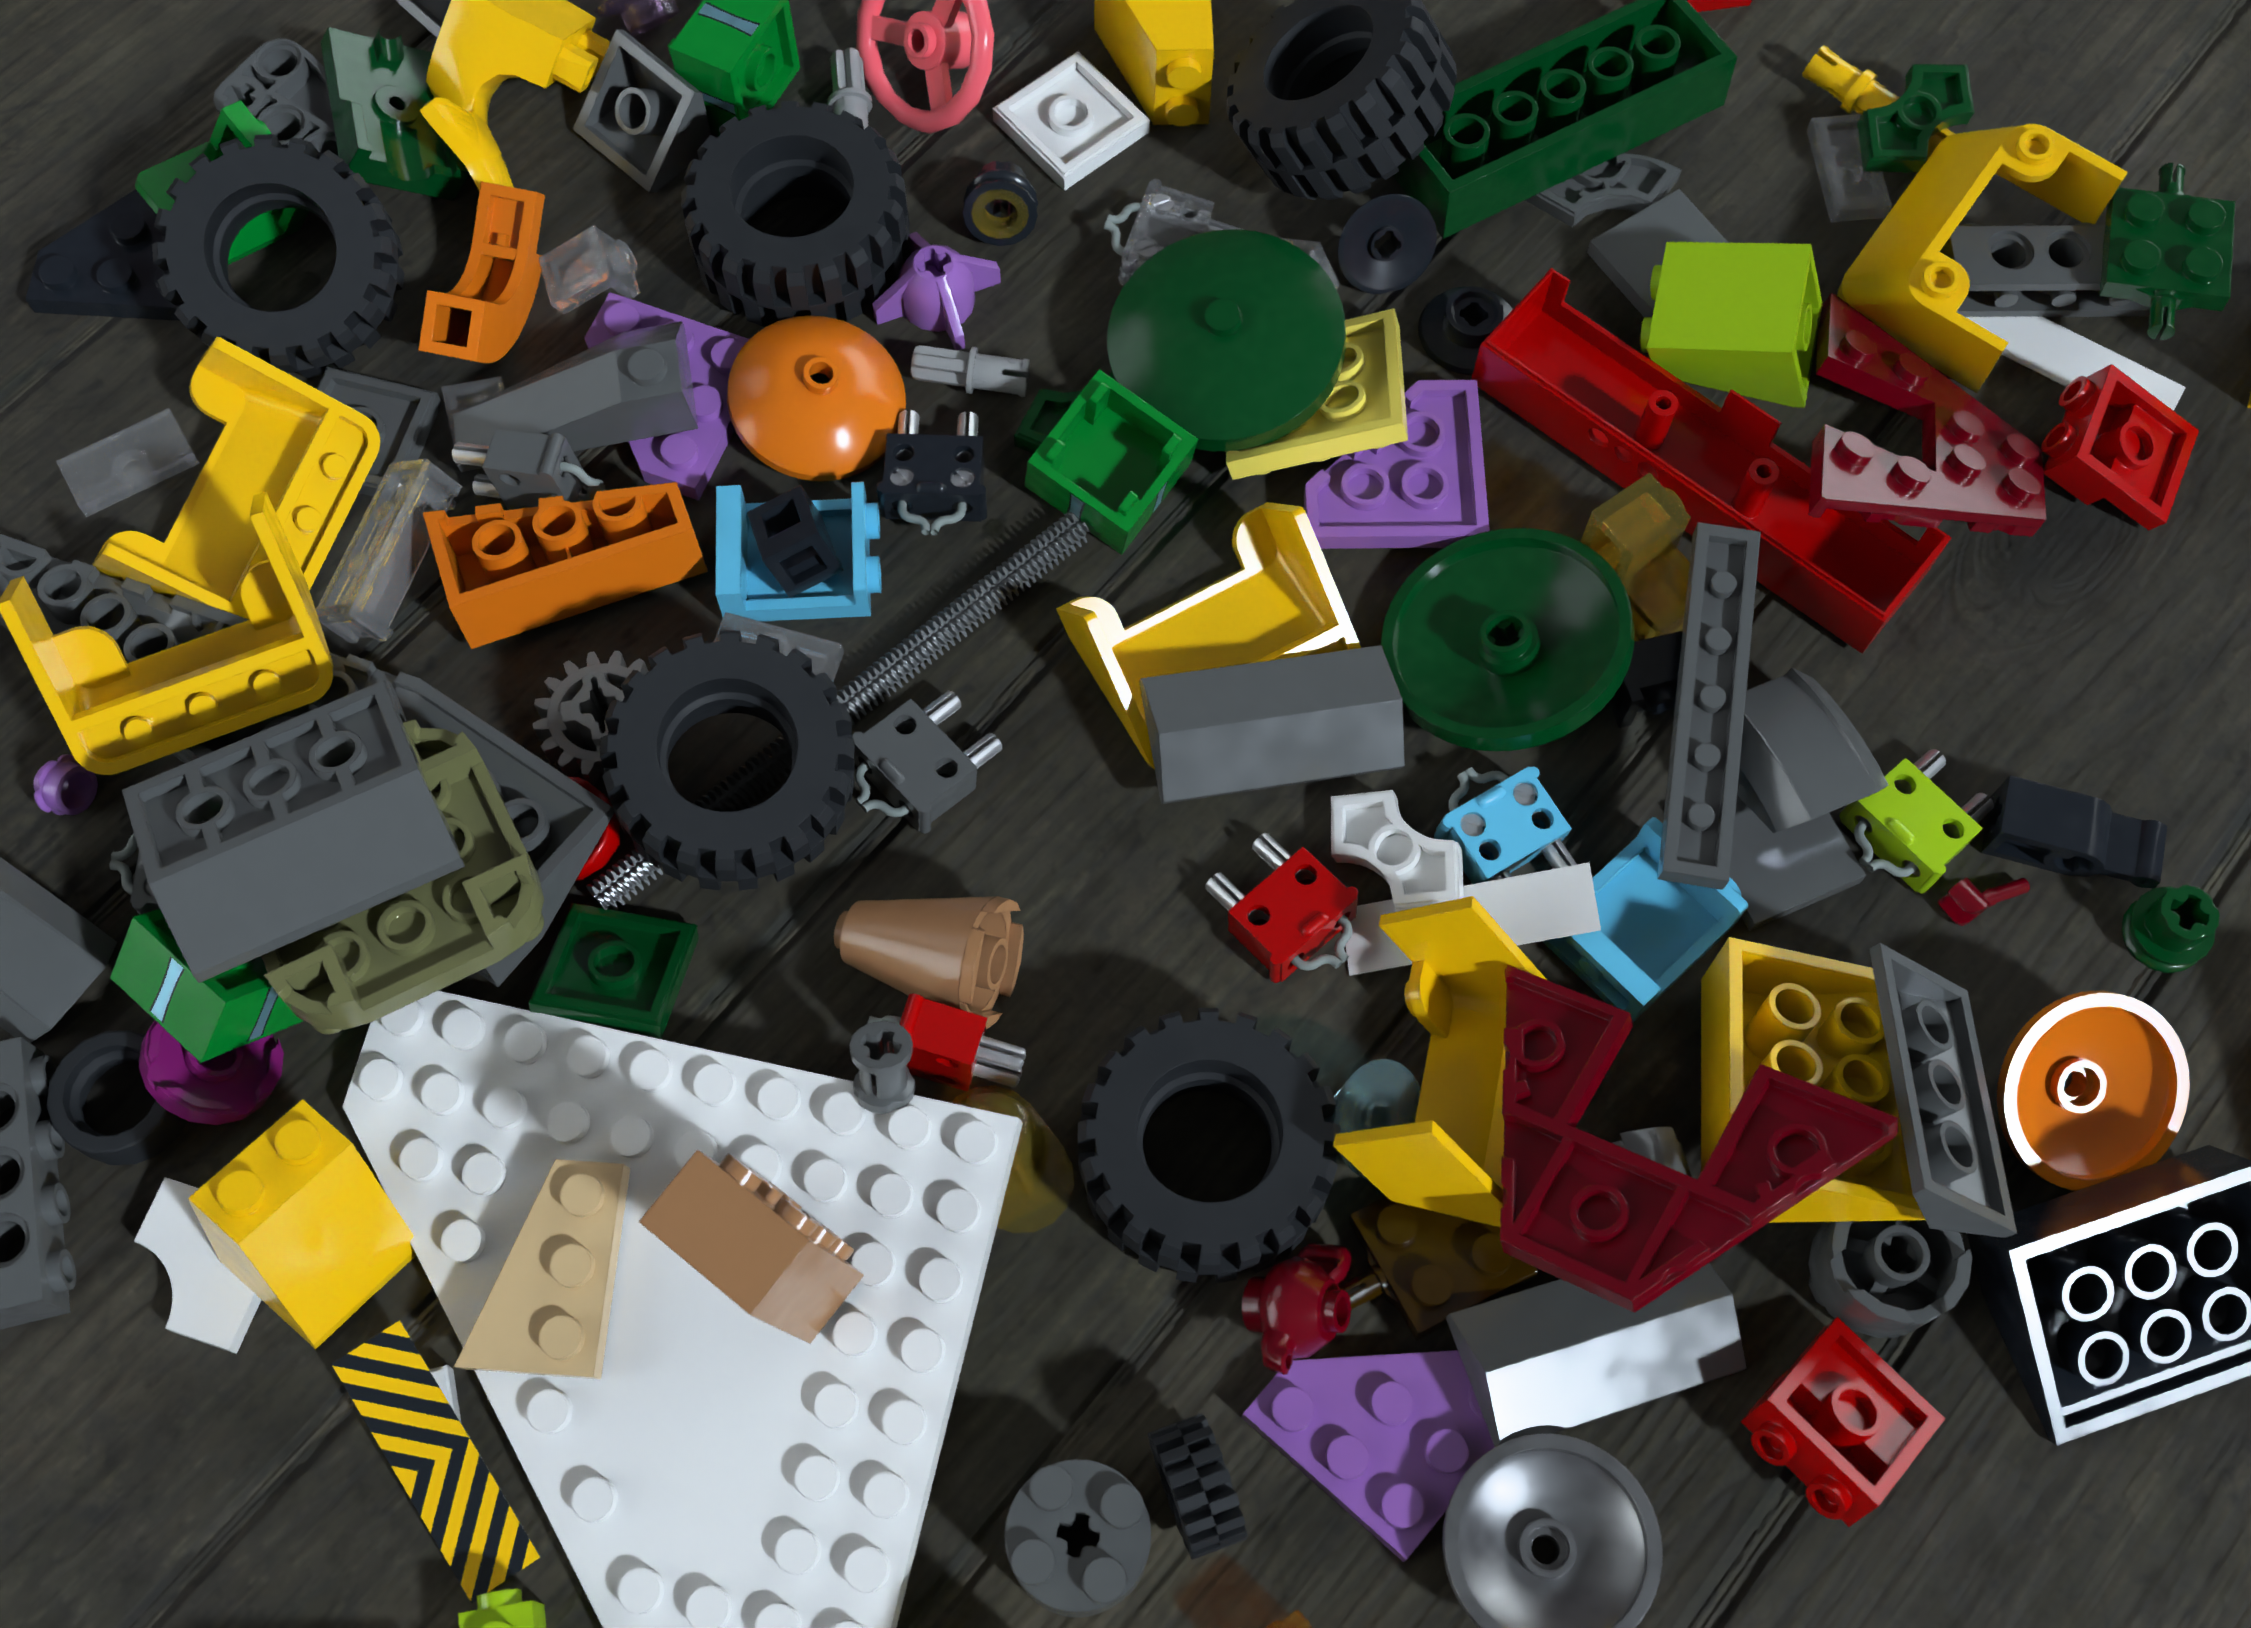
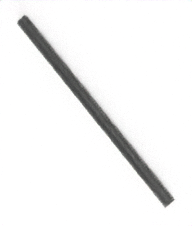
[586,512,1090,910]

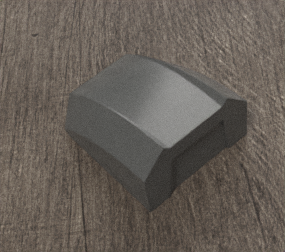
[1737,668,1889,833]
[0,857,117,1043]

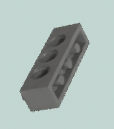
[1940,223,2150,317]
[0,1037,76,1330]

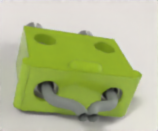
[1839,749,1994,894]

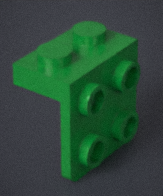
[135,100,309,265]

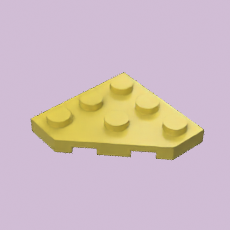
[1226,308,1408,480]

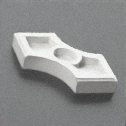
[1331,790,1464,911]
[134,1177,261,1354]

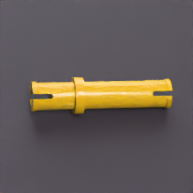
[1802,45,1955,159]

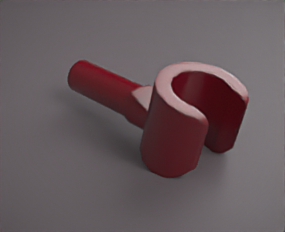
[1937,877,2030,926]

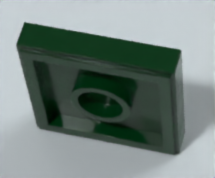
[529,903,699,1039]

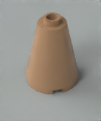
[834,896,1024,1029]

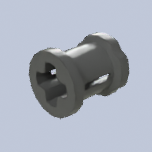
[849,1021,915,1114]

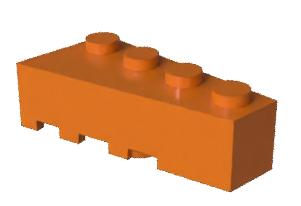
[422,482,708,649]

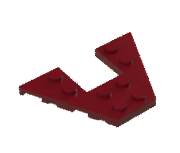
[1808,293,2046,537]
[1500,965,1898,1313]

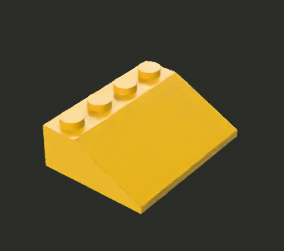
[1701,937,1925,1223]

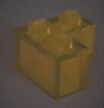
[1580,472,1691,642]

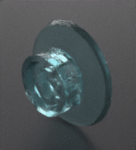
[1333,1059,1421,1180]

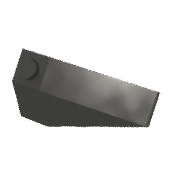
[453,321,698,472]

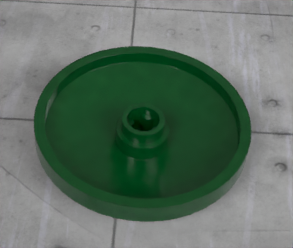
[1107,229,1346,451]
[1381,528,1635,752]

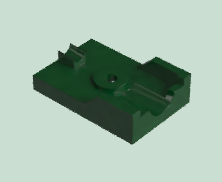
[321,27,470,201]

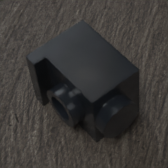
[747,485,844,598]
[1609,631,1683,728]

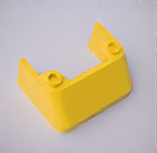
[1837,124,2128,393]
[0,492,333,775]
[1333,896,1547,1227]

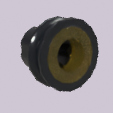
[963,161,1038,246]

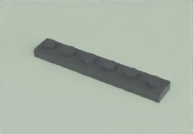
[1657,522,1761,890]

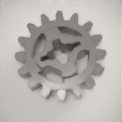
[533,651,649,786]

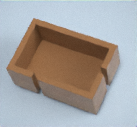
[639,1149,864,1344]

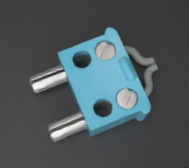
[1434,766,1577,884]

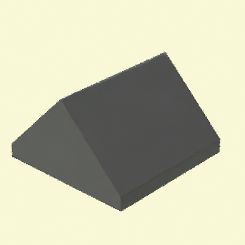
[573,29,712,192]

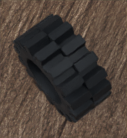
[1148,1413,1248,1560]

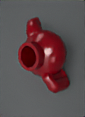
[1242,1243,1351,1375]

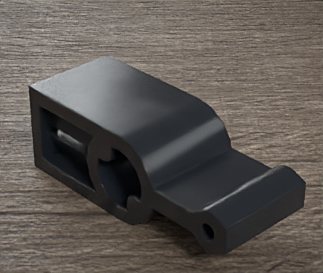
[1981,775,2168,889]

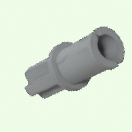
[828,47,873,129]
[911,345,1030,397]

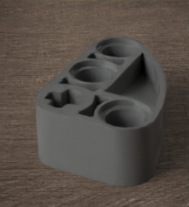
[213,39,339,157]

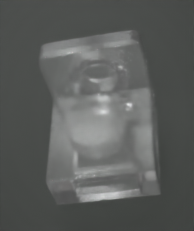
[539,225,640,314]

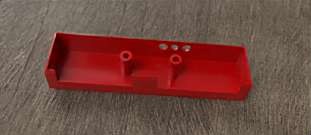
[1471,268,1952,654]

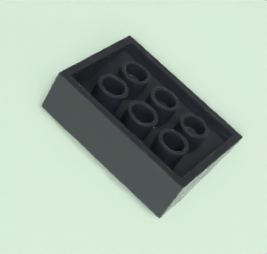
[1967,1145,2251,1445]

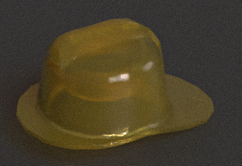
[951,1085,1074,1233]

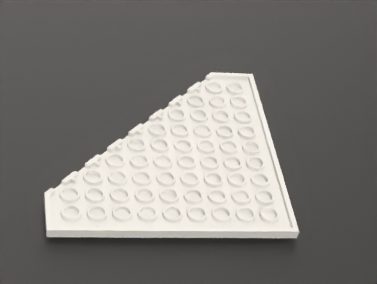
[342,991,1023,1628]

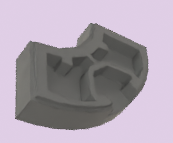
[1525,153,1681,227]

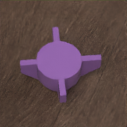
[872,232,1001,350]

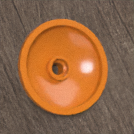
[727,315,906,481]
[1997,991,2190,1191]

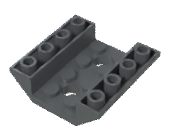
[122,680,465,983]

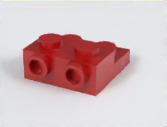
[2041,364,2199,530]
[1741,1317,1945,1527]

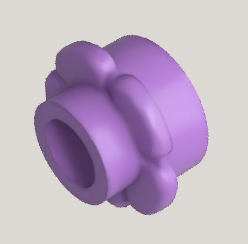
[34,754,98,815]

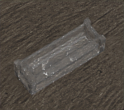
[316,458,462,643]

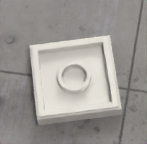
[993,51,1150,191]

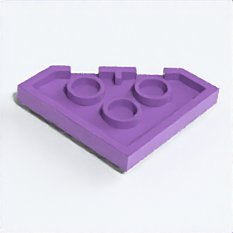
[584,292,749,501]
[1304,380,1490,549]
[1241,1350,1495,1562]

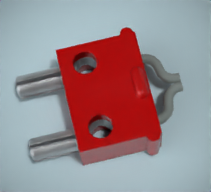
[1205,833,1358,983]
[867,993,1026,1092]

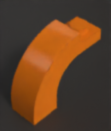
[418,181,545,363]

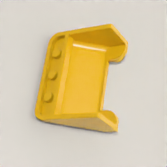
[92,337,380,619]
[1056,502,1361,770]

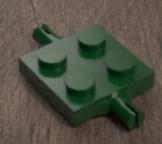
[2100,163,2236,340]

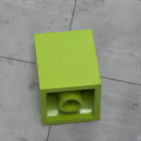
[1640,242,1823,408]

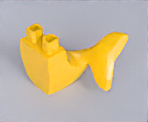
[420,0,610,191]

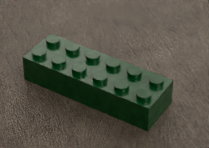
[1393,0,1738,239]

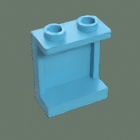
[716,482,882,623]
[1542,817,1749,1023]

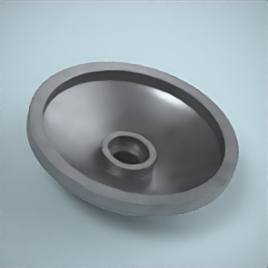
[1442,1434,1663,1628]

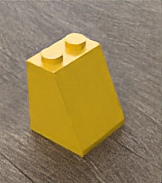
[1094,0,1214,126]
[188,1099,416,1349]

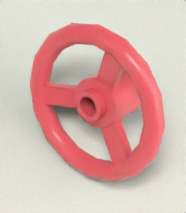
[856,0,994,134]

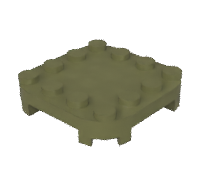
[261,719,544,1034]

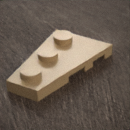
[454,1159,630,1380]

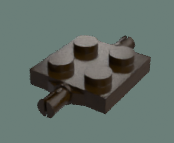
[1338,1196,1538,1341]

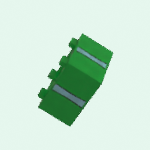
[668,0,800,136]
[1025,369,1198,555]
[110,909,304,1063]

